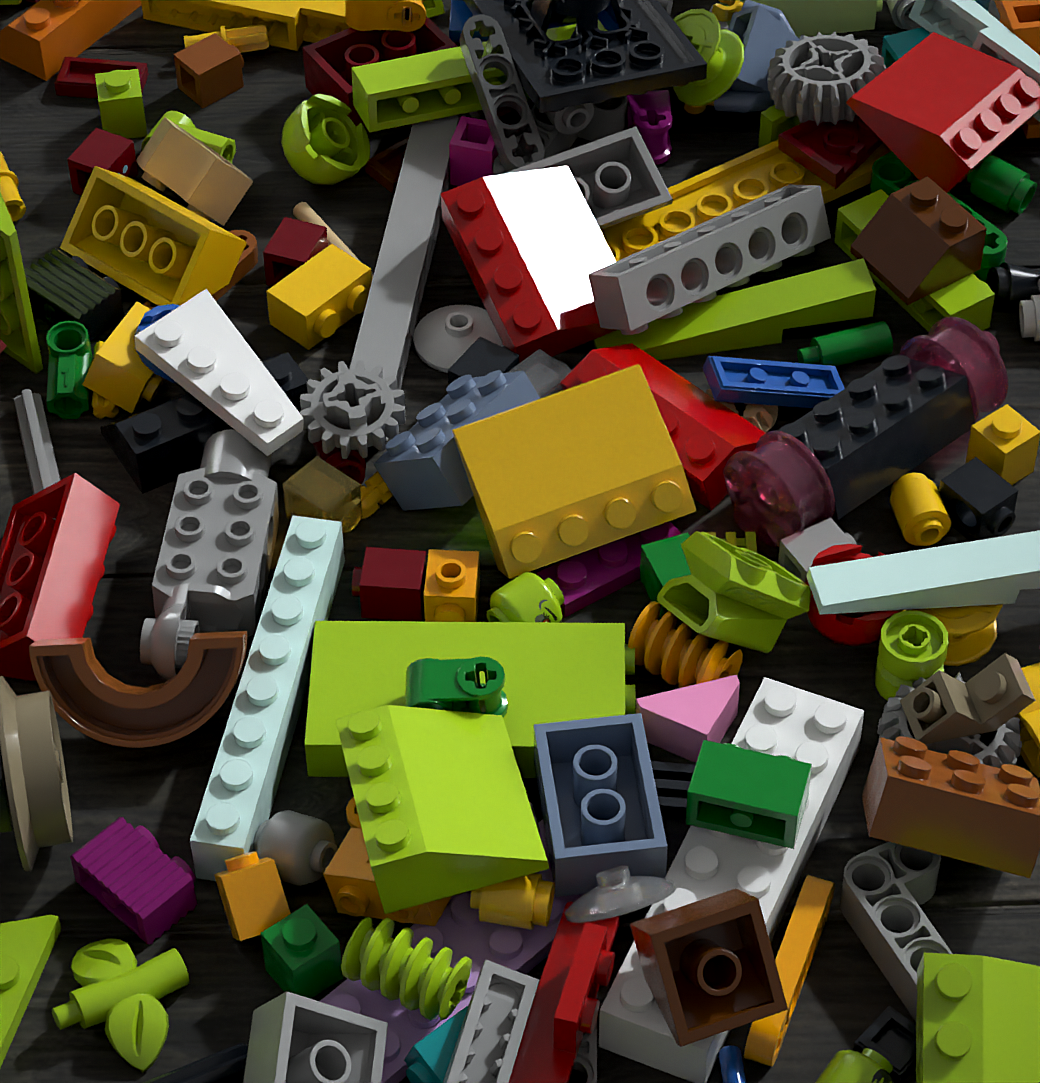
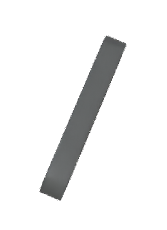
[459,14,545,172]

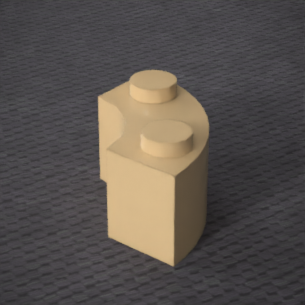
[136,117,253,226]

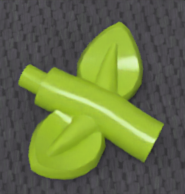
[52,938,189,1072]

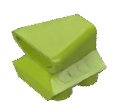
[657,531,811,653]

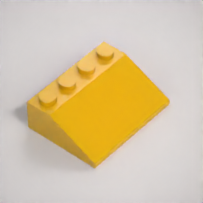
[452,364,696,579]

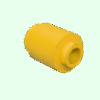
[890,473,951,546]
[470,873,555,930]

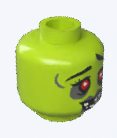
[486,572,565,623]

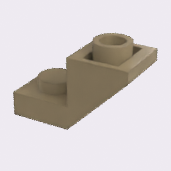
[900,653,1036,744]

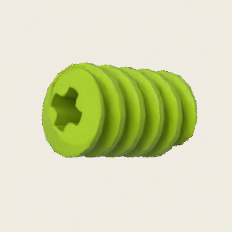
[341,917,472,1021]

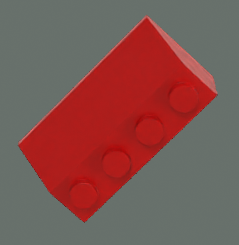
[560,343,771,511]
[0,473,120,681]

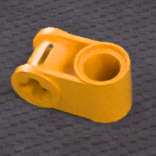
[345,0,426,32]

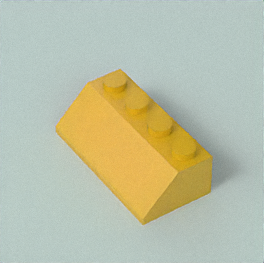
[60,166,247,306]

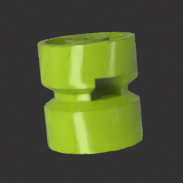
[875,610,949,701]

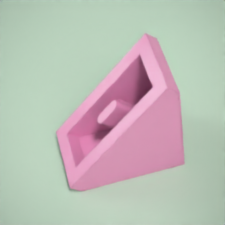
[636,675,740,763]

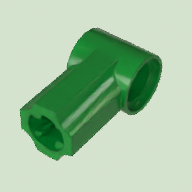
[46,321,93,419]

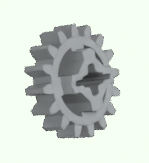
[300,360,406,459]

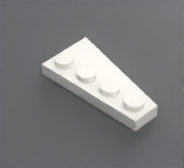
[135,289,304,456]

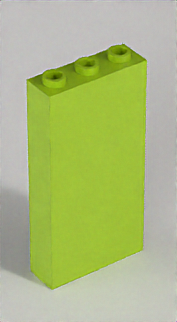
[305,621,636,778]

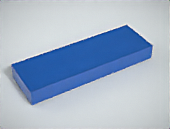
[703,356,845,408]

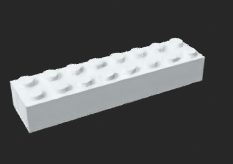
[599,677,864,1083]

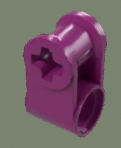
[627,90,672,165]

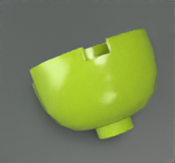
[281,94,370,185]

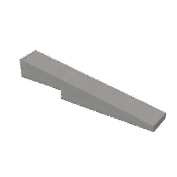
[443,959,539,1083]

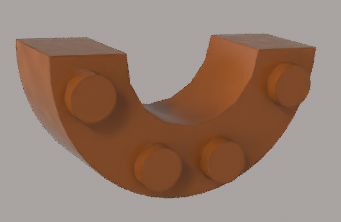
[29,631,247,748]

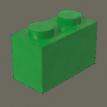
[686,740,812,849]

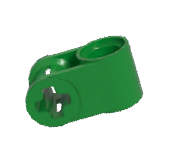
[405,656,508,718]

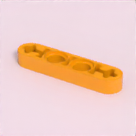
[744,875,835,1067]

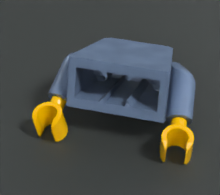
[684,0,799,114]

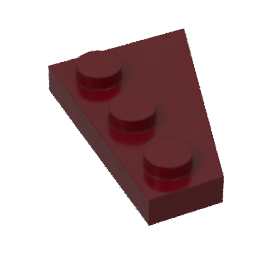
[778,115,883,189]

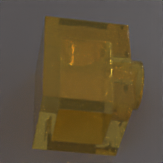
[283,456,363,533]

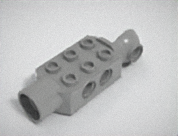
[140,429,279,681]

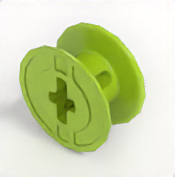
[673,9,744,106]

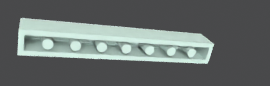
[190,515,345,881]

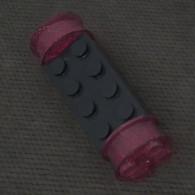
[723,317,1008,549]

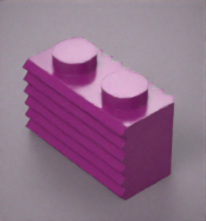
[70,817,197,944]

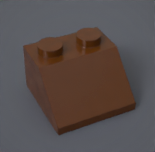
[850,176,987,306]
[630,888,788,1047]

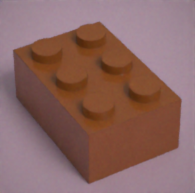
[862,736,1040,878]

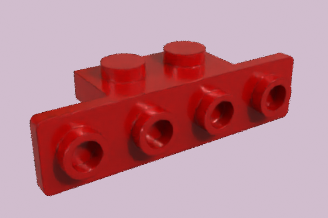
[509,901,620,1083]

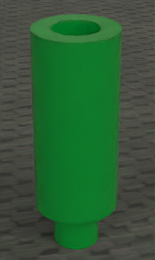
[797,321,893,367]

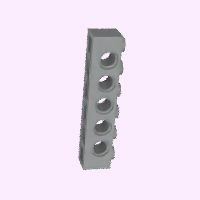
[588,184,831,335]

